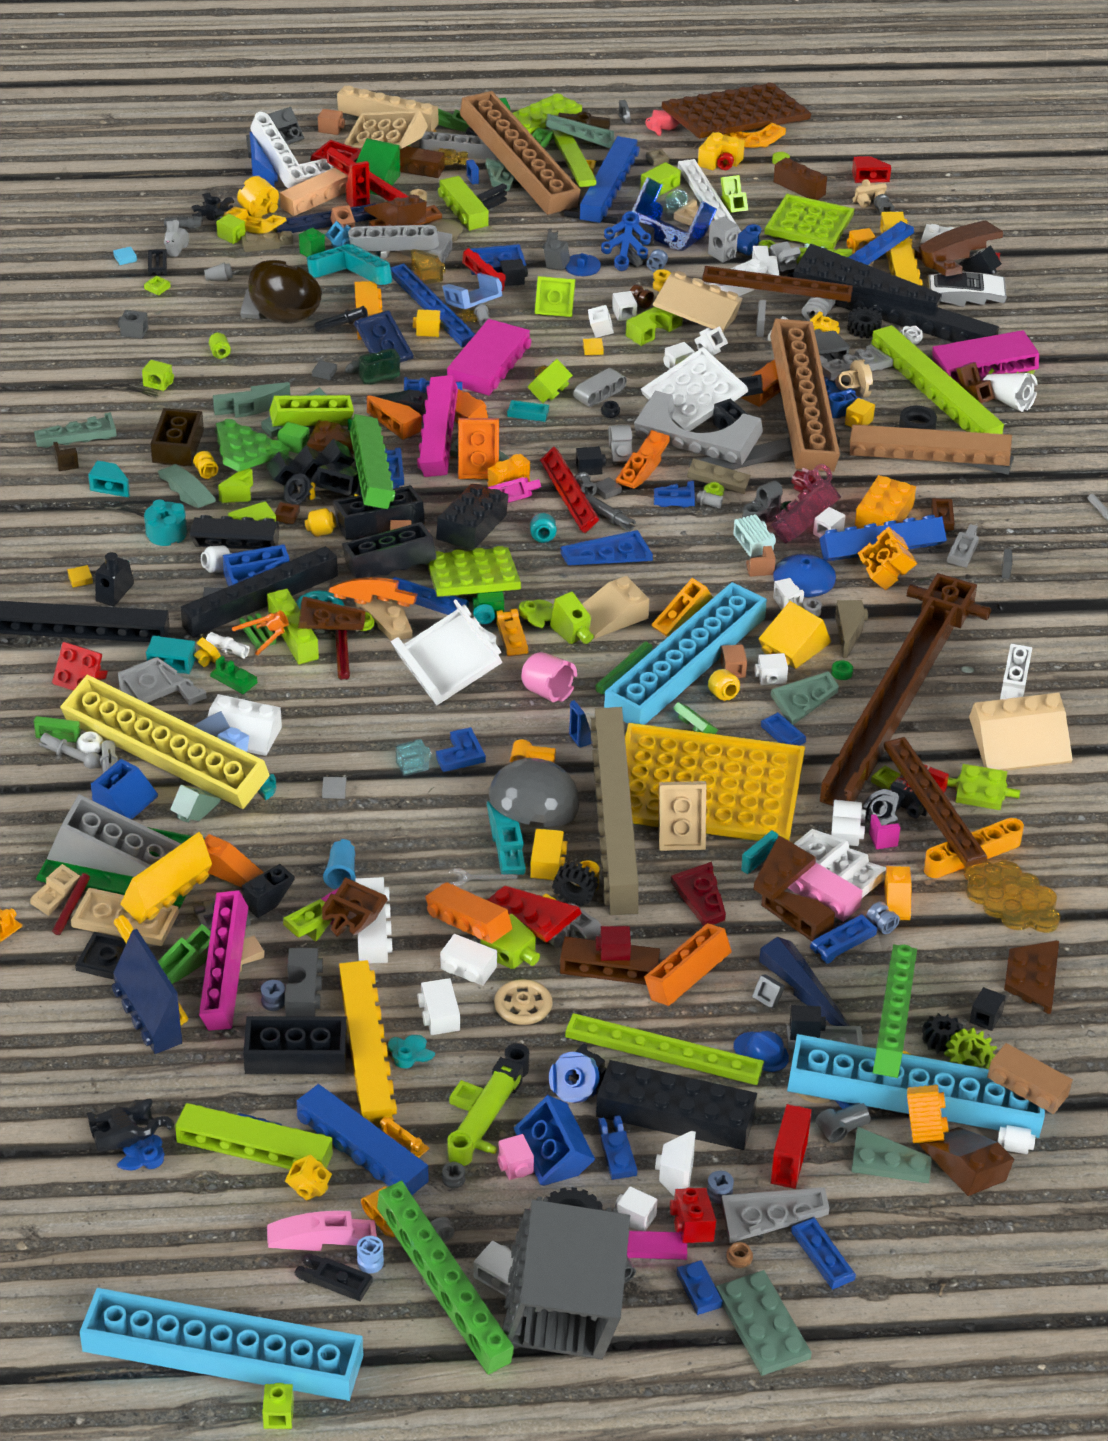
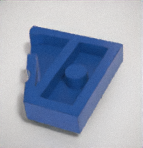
[654,481,695,508]

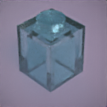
[396,739,432,776]

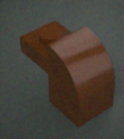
[956,362,995,404]

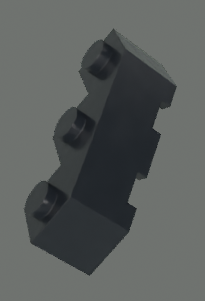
[266,439,355,486]

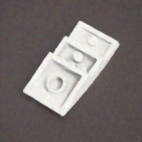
[794,829,886,898]

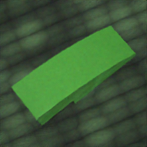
[158,924,211,984]

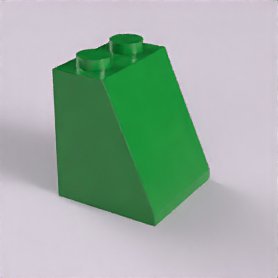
[356,138,400,196]

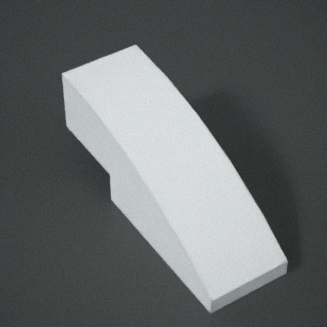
[752,246,779,275]

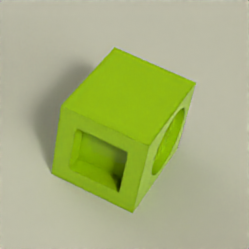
[142,360,174,391]

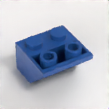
[91,759,158,820]

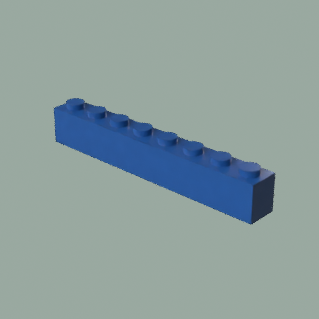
[580,136,640,223]

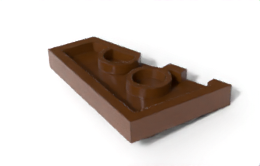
[298,596,366,630]

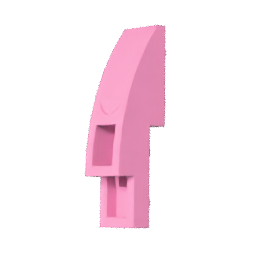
[267,1211,377,1251]

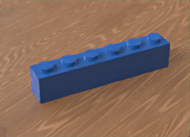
[819,515,947,562]
[296,1083,429,1195]

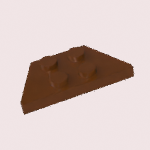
[1004,940,1059,1014]

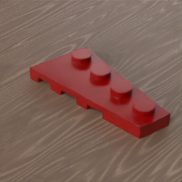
[487,886,582,943]

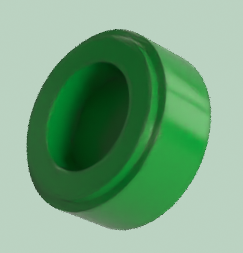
[831,660,853,680]

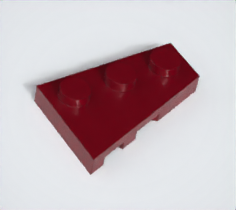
[670,861,726,926]

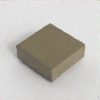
[646,149,669,166]

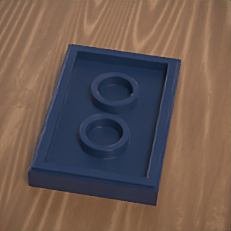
[354,310,414,369]

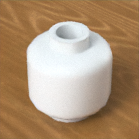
[201,546,232,573]

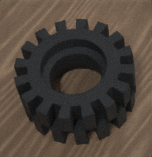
[847,307,882,339]
[552,862,598,906]

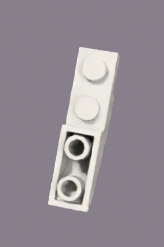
[1000,644,1032,699]

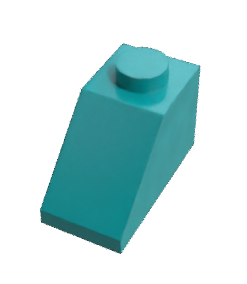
[88,460,130,497]

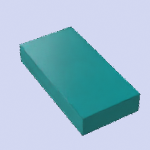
[507,400,549,422]
[741,830,778,874]

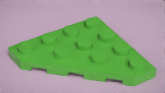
[215,419,290,471]

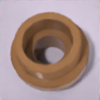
[726,1242,753,1268]

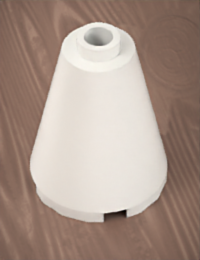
[983,373,1037,412]

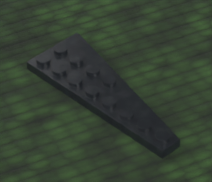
[793,244,942,310]

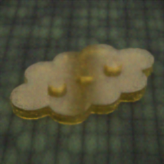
[964,860,1060,933]

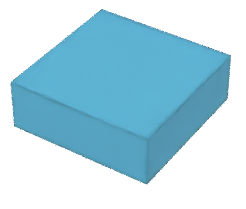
[113,247,137,265]

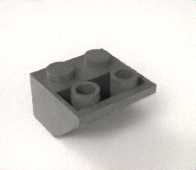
[268,107,305,145]

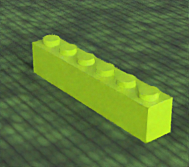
[175,1103,333,1169]

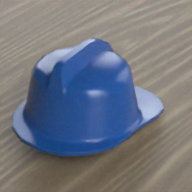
[733,1031,789,1072]

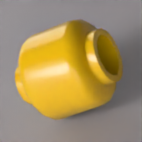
[305,508,337,537]
[708,669,740,701]

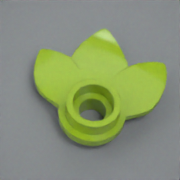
[519,599,553,628]

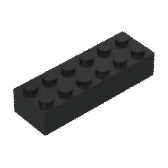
[596,1060,758,1150]

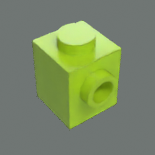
[216,214,246,244]
[262,1383,294,1429]

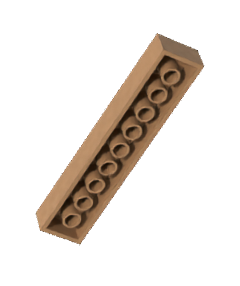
[460,91,581,215]
[770,319,840,472]

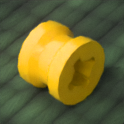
[653,269,671,292]

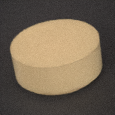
[409,189,427,201]

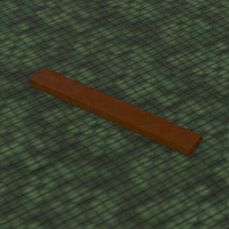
[702,266,853,302]
[884,737,987,868]

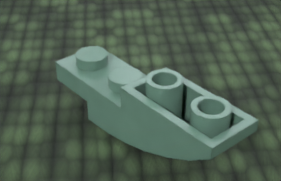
[213,382,290,418]

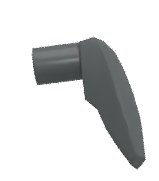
[345,359,373,373]

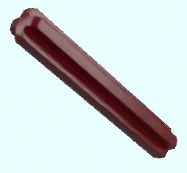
[335,629,350,680]

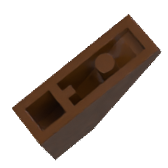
[761,891,835,942]

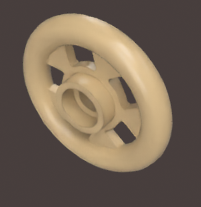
[494,979,553,1025]

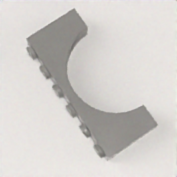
[634,390,763,465]

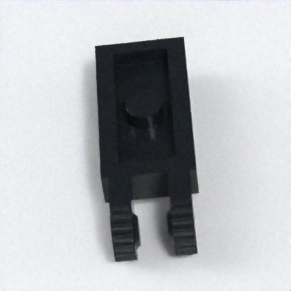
[294,1253,373,1302]

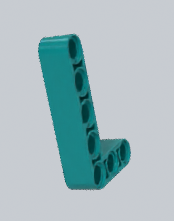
[306,244,392,285]

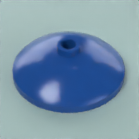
[773,554,836,597]

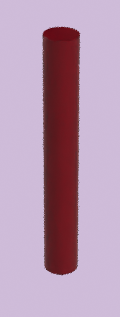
[52,873,90,935]

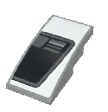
[927,272,1007,307]

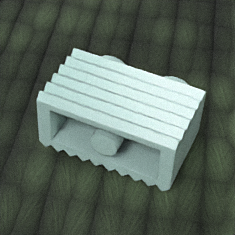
[733,514,776,558]

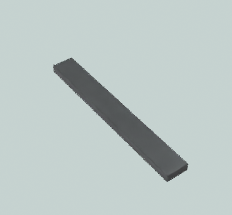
[689,432,840,470]

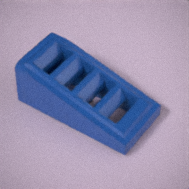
[569,700,591,748]

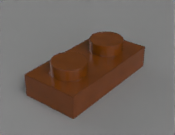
[931,498,955,530]

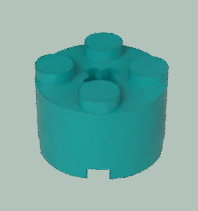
[144,499,188,546]

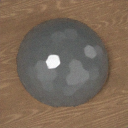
[489,758,580,827]

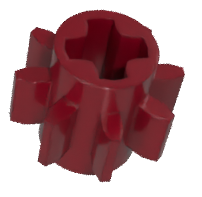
[791,467,817,494]

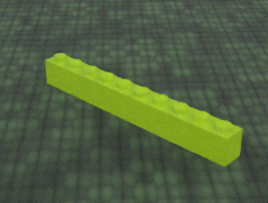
[871,325,1004,434]

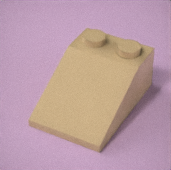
[582,576,649,639]

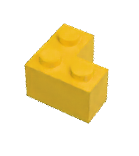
[698,132,745,171]

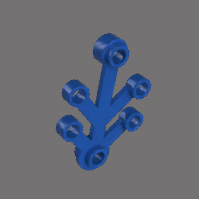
[601,211,651,271]

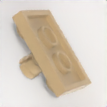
[659,781,706,851]

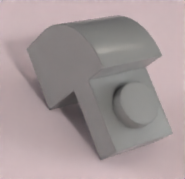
[768,241,801,273]
[608,425,632,464]

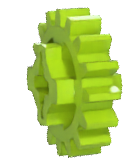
[944,1028,997,1069]

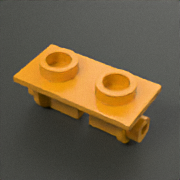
[380,1117,429,1158]

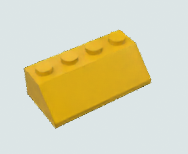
[120,832,212,924]

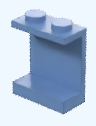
[443,273,502,309]

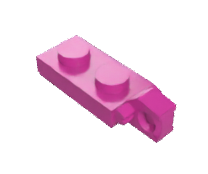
[487,477,541,503]

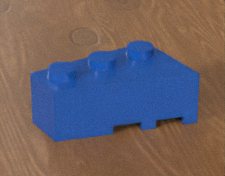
[223,544,290,586]

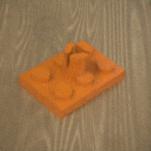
[458,418,499,479]

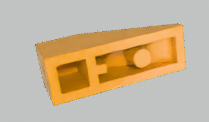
[651,578,713,637]

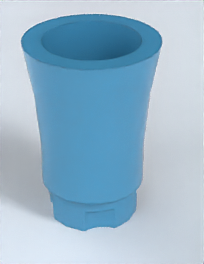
[323,839,356,890]

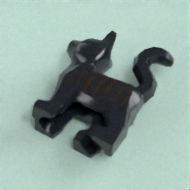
[86,1099,174,1152]

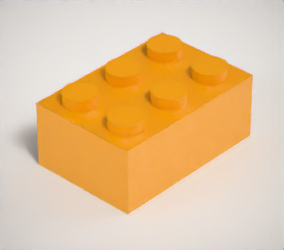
[855,475,916,529]

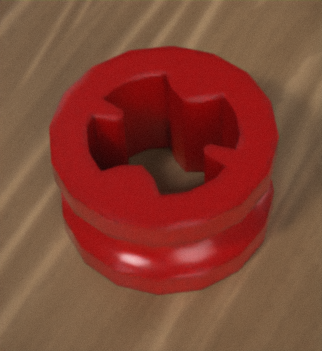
[717,152,734,170]

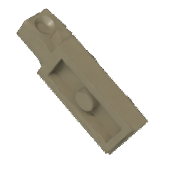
[241,231,293,252]

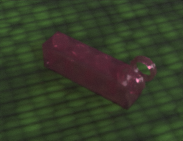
[771,464,841,544]

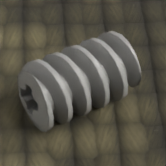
[801,297,835,321]

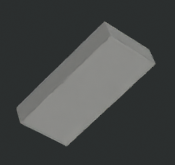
[756,300,766,337]

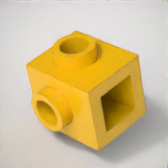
[285,1154,332,1201]

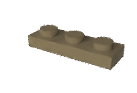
[687,458,751,494]

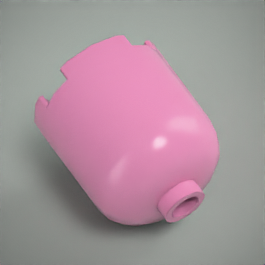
[521,652,577,702]

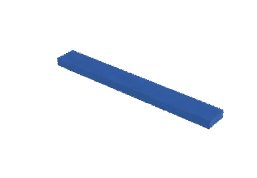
[390,263,475,347]

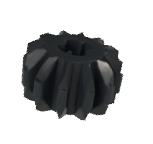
[922,1013,963,1054]

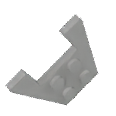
[118,657,207,705]

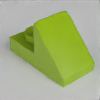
[218,468,253,503]
[283,899,332,942]

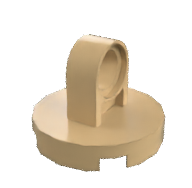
[835,359,873,398]

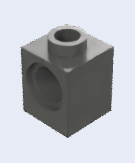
[118,310,149,339]

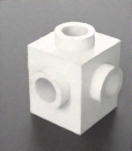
[694,326,728,355]

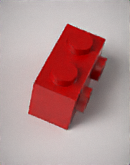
[670,1187,716,1243]

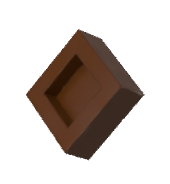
[275,502,300,524]

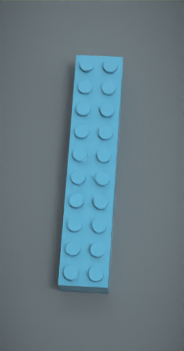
[604,582,767,725]
[787,1034,1045,1138]
[80,1288,363,1401]

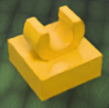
[194,637,221,667]

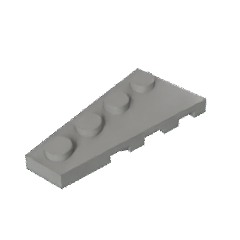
[822,344,893,380]
[721,1187,829,1244]

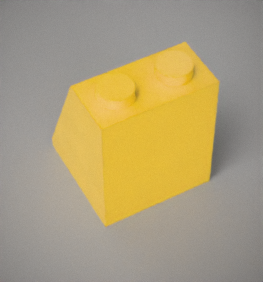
[759,601,831,669]

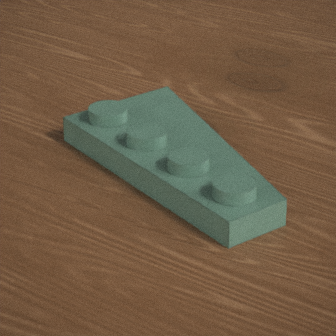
[34,412,117,448]

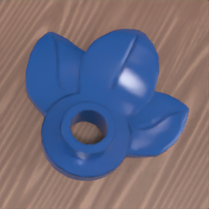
[117,1134,165,1170]

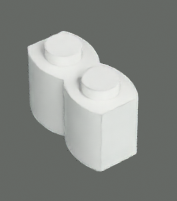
[831,800,866,846]

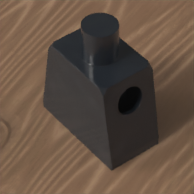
[95,552,134,607]

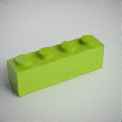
[438,176,489,231]
[269,395,354,426]
[267,589,319,665]

